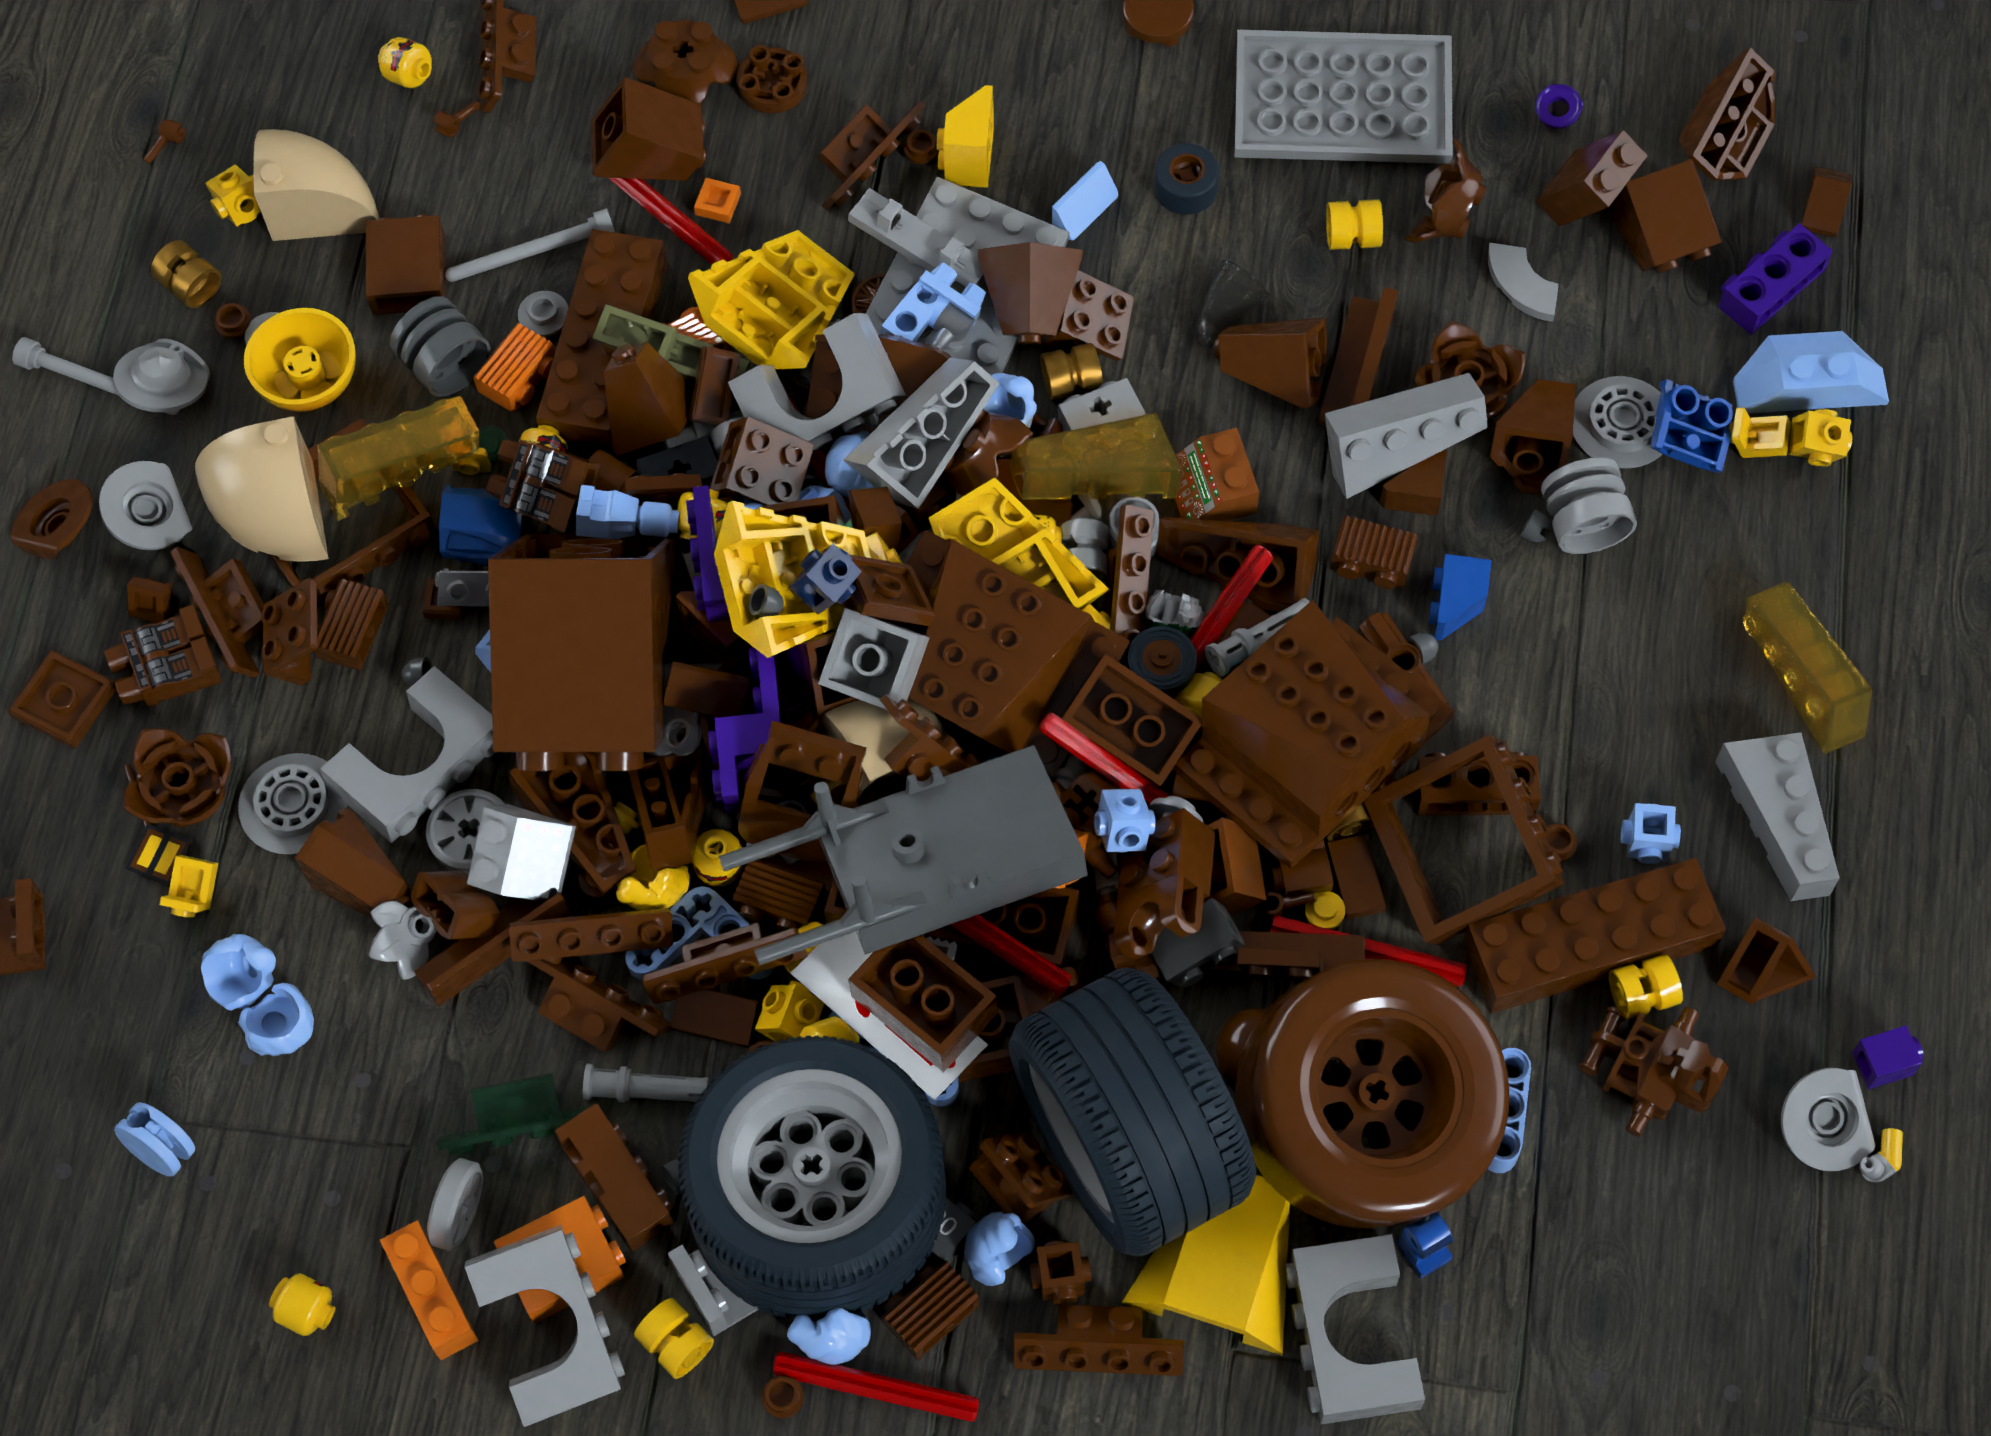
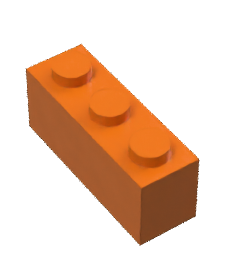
[380,1220,479,1360]

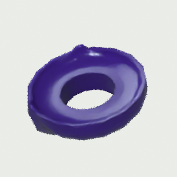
[1535,84,1583,129]

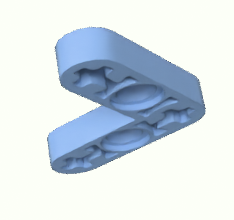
[625,886,775,980]

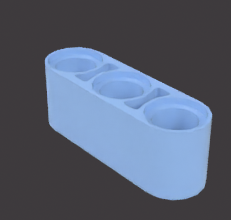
[1488,1048,1531,1173]

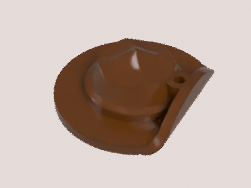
[10,479,93,560]

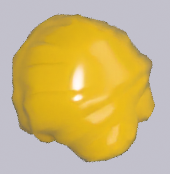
[616,844,690,911]

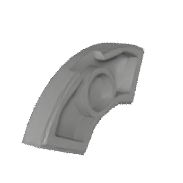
[1488,243,1559,322]

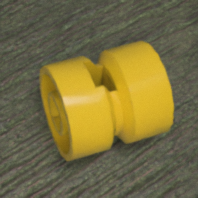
[1326,199,1383,250]
[1609,954,1683,1020]
[634,1297,714,1379]

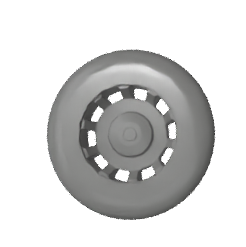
[1573,376,1662,469]
[238,753,347,855]

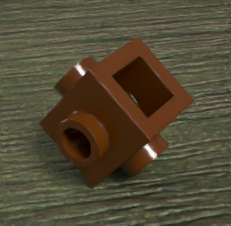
[1030,1240,1092,1305]

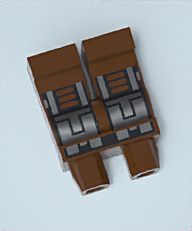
[486,440,602,533]
[104,604,223,708]

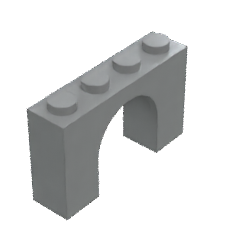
[728,313,906,450]
[320,666,496,843]
[465,1224,625,1427]
[1284,1234,1425,1424]

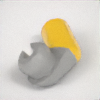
[1860,1128,1903,1182]

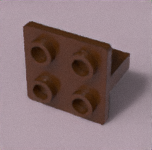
[969,1131,1073,1228]

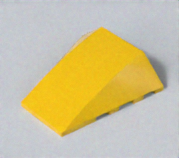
[688,230,855,370]
[929,478,1109,610]
[714,501,871,658]
[1122,1175,1290,1356]

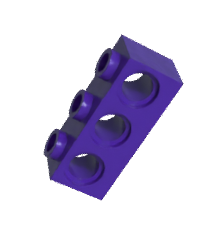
[1718,223,1833,335]

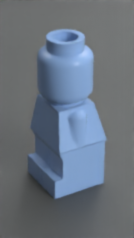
[576,485,679,539]

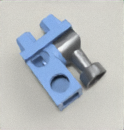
[880,262,986,351]

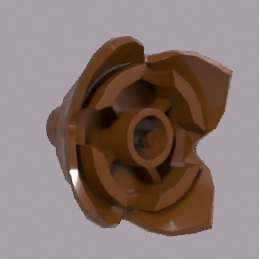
[632,20,740,104]
[1405,139,1486,243]
[1415,321,1525,420]
[941,409,1033,497]
[123,728,232,828]

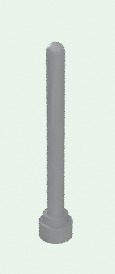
[445,208,615,282]
[12,337,179,415]

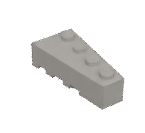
[843,357,1000,509]
[1325,373,1488,499]
[1715,732,1840,901]

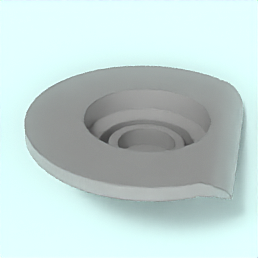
[113,339,210,412]
[99,461,193,550]
[1781,1067,1875,1171]

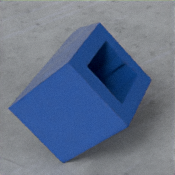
[1428,554,1491,640]

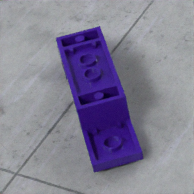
[686,485,785,813]

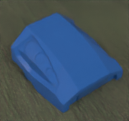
[1651,379,1733,473]
[439,484,522,565]

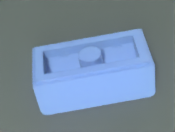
[1052,161,1118,241]

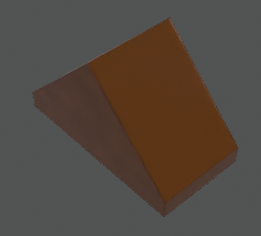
[1801,166,1852,237]
[1380,449,1447,516]
[848,487,902,551]

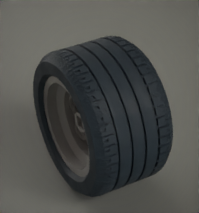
[1009,967,1256,1256]
[678,1036,947,1321]

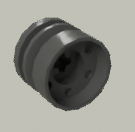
[389,296,491,397]

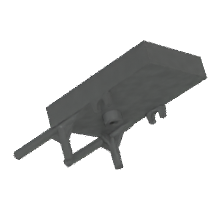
[719,745,1088,965]

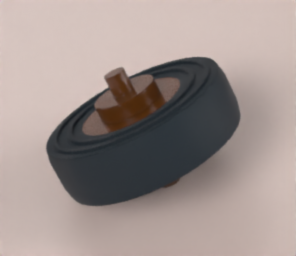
[1126,626,1197,696]

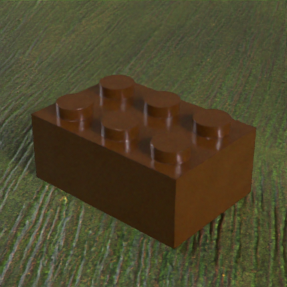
[1060,653,1202,787]
[848,935,998,1073]

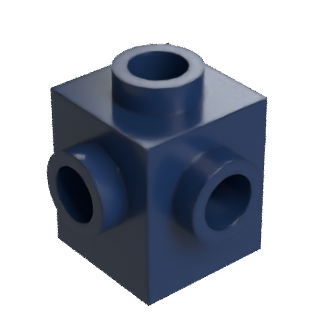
[789,543,862,615]

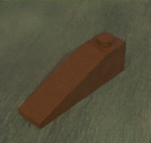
[1157,517,1319,612]
[509,752,636,894]

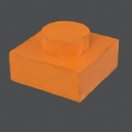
[694,178,741,224]

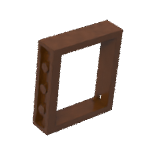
[268,418,436,607]
[1364,735,1565,945]

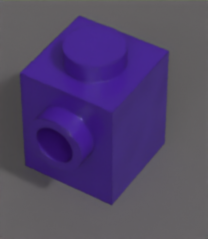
[1852,1025,1923,1090]

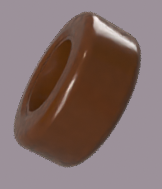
[1235,959,1509,1229]

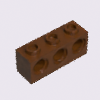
[1415,752,1541,816]

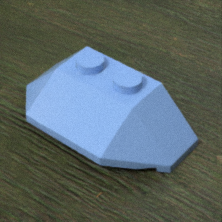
[1733,331,1889,413]

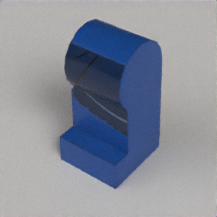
[1397,1212,1453,1279]

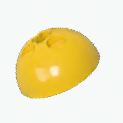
[244,308,356,412]

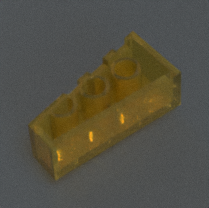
[318,396,479,521]
[1010,413,1182,500]
[1743,581,1872,754]

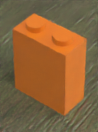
[493,1196,626,1324]

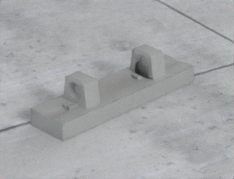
[848,188,984,292]

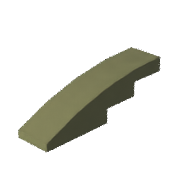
[592,304,750,398]

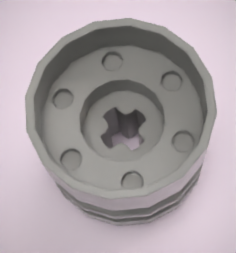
[1541,458,1637,554]

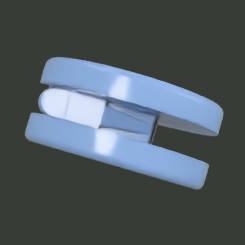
[114,1102,195,1177]

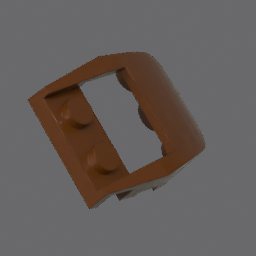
[806,334,951,435]
[738,720,867,862]

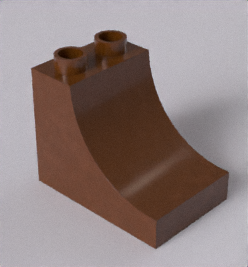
[488,533,679,771]

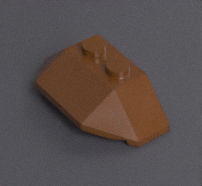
[1679,47,1775,181]

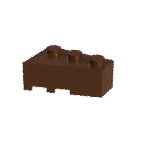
[628,747,710,872]
[555,1102,674,1252]

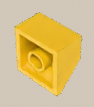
[937,85,994,188]

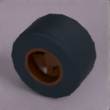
[1154,143,1220,215]

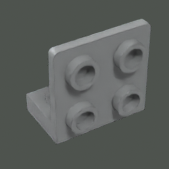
[668,1245,759,1336]

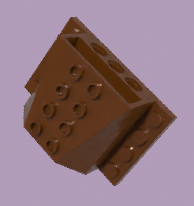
[876,529,1131,777]
[1175,600,1454,869]

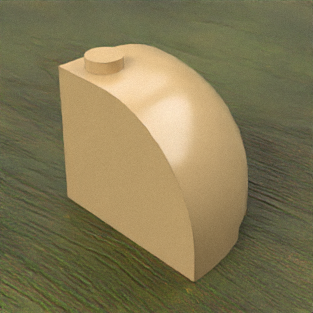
[254,129,380,241]
[195,416,329,562]
[816,698,955,802]

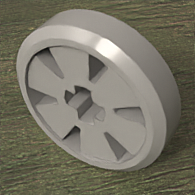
[426,789,505,875]
[427,1158,483,1251]

